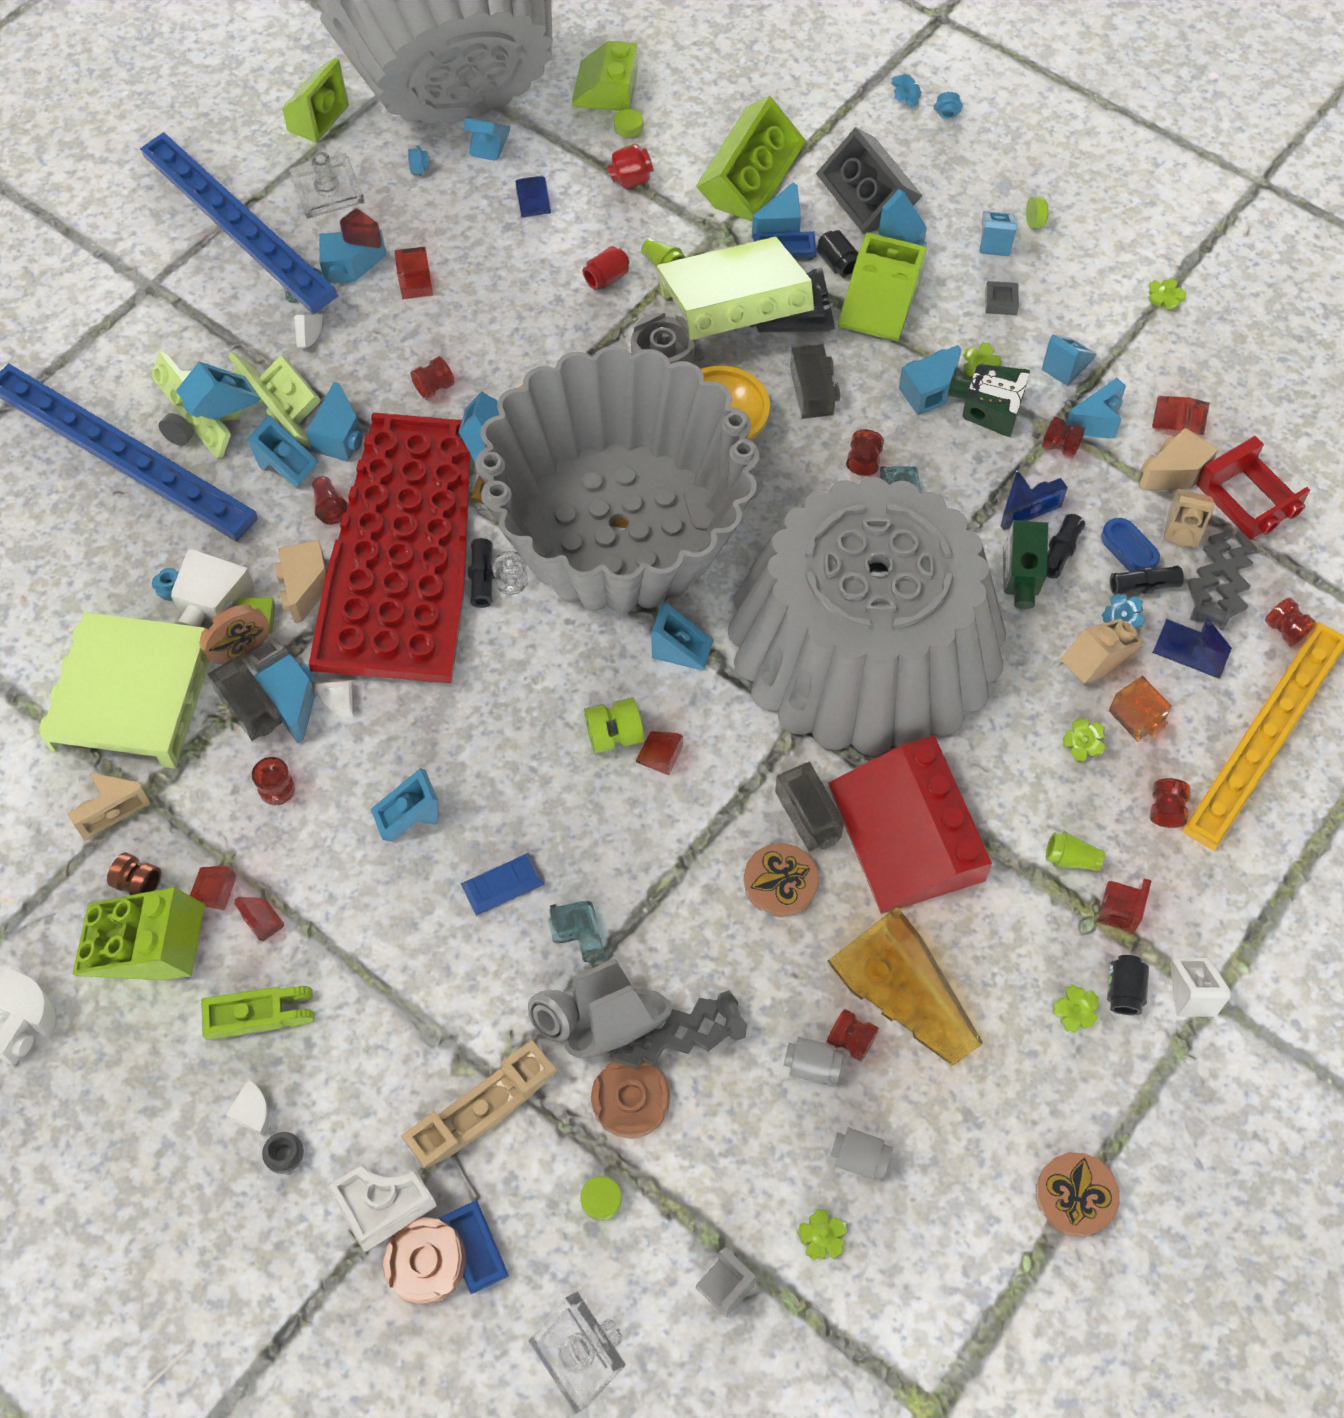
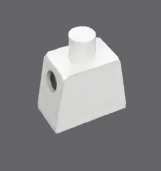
[171,549,255,627]

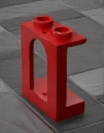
[1197,436,1310,540]

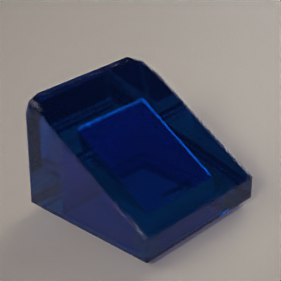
[515,176,551,218]

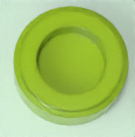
[614,109,643,138]
[1026,196,1049,228]
[580,1176,622,1221]

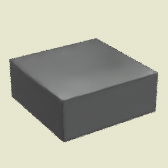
[985,281,1019,315]

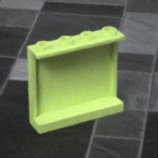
[657,237,814,340]
[39,612,210,769]

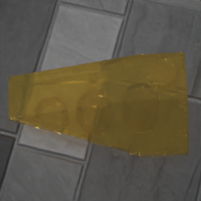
[827,906,983,1066]

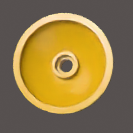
[701,365,770,440]

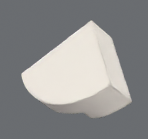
[294,314,323,347]
[316,680,354,717]
[226,1080,268,1136]

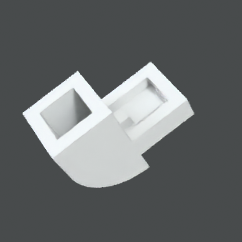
[0,967,56,1066]

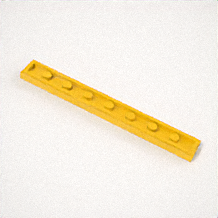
[1182,621,1344,851]

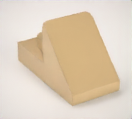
[68,773,151,841]

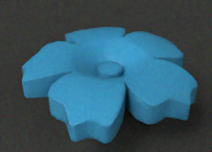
[891,73,922,108]
[1102,594,1145,629]

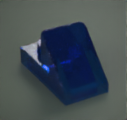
[1000,471,1068,530]
[1152,618,1232,679]

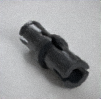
[1046,514,1086,579]
[468,538,495,608]
[1110,565,1184,595]

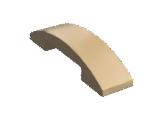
[401,1040,556,1169]

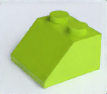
[572,41,638,111]
[282,58,349,143]

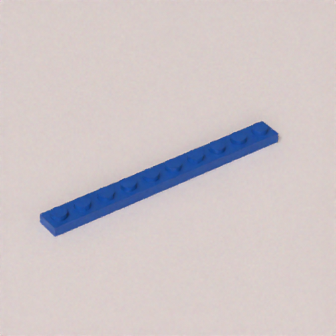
[140,132,338,315]
[0,363,258,542]

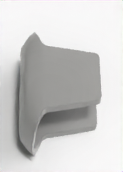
[563,959,671,1059]

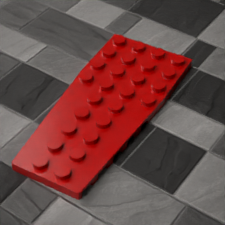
[309,412,470,683]

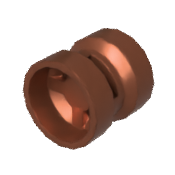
[107,852,161,895]

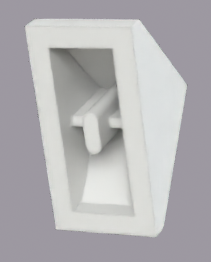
[1170,958,1231,1017]

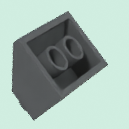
[816,127,923,234]

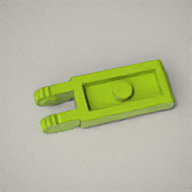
[201,986,315,1040]

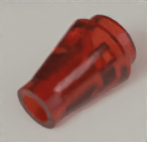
[312,476,348,525]

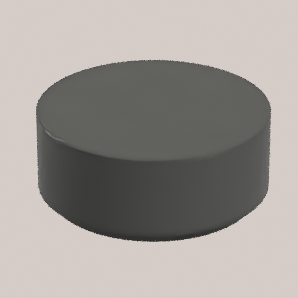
[159,413,194,446]

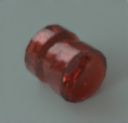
[410,356,455,400]
[1042,416,1086,459]
[846,429,884,476]
[1265,597,1316,646]
[252,757,295,806]
[1149,778,1191,828]
[826,1009,880,1062]

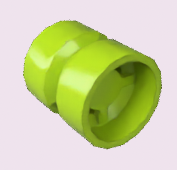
[584,697,644,754]

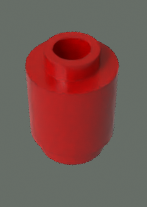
[582,246,630,290]

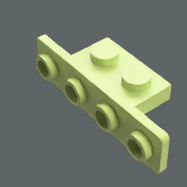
[152,352,242,458]
[228,352,321,449]

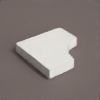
[327,1164,437,1252]

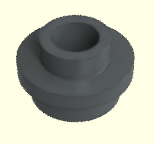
[262,1132,304,1174]

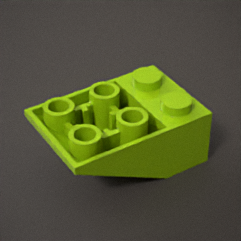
[838,232,927,342]
[73,887,205,980]

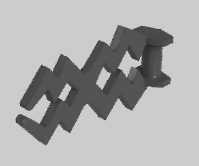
[1187,530,1257,630]
[607,990,747,1070]

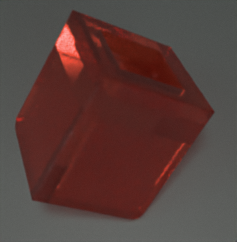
[394,247,433,300]
[1152,396,1210,435]
[1097,878,1152,934]

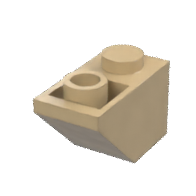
[1138,428,1218,490]
[1163,489,1215,548]
[275,540,327,623]
[1061,618,1145,684]

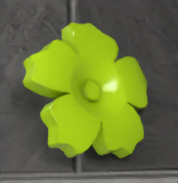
[1148,278,1187,310]
[963,342,1002,378]
[1062,718,1107,762]
[1052,984,1099,1033]
[797,1209,848,1260]

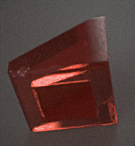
[340,208,382,248]
[636,731,683,775]
[190,866,237,910]
[234,897,284,942]

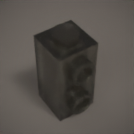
[790,344,840,419]
[207,655,283,741]
[775,761,844,852]

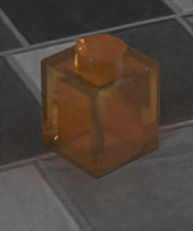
[1108,676,1172,742]

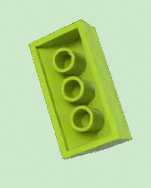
[696,96,806,221]

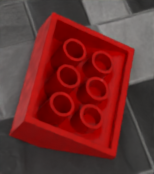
[828,735,992,914]

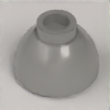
[528,990,578,1042]

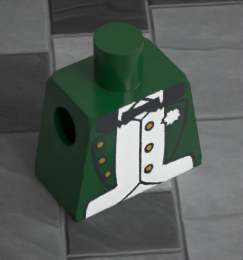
[948,364,1030,437]
[1003,520,1048,609]

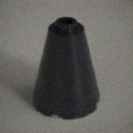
[750,268,836,332]

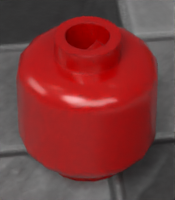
[607,144,654,189]

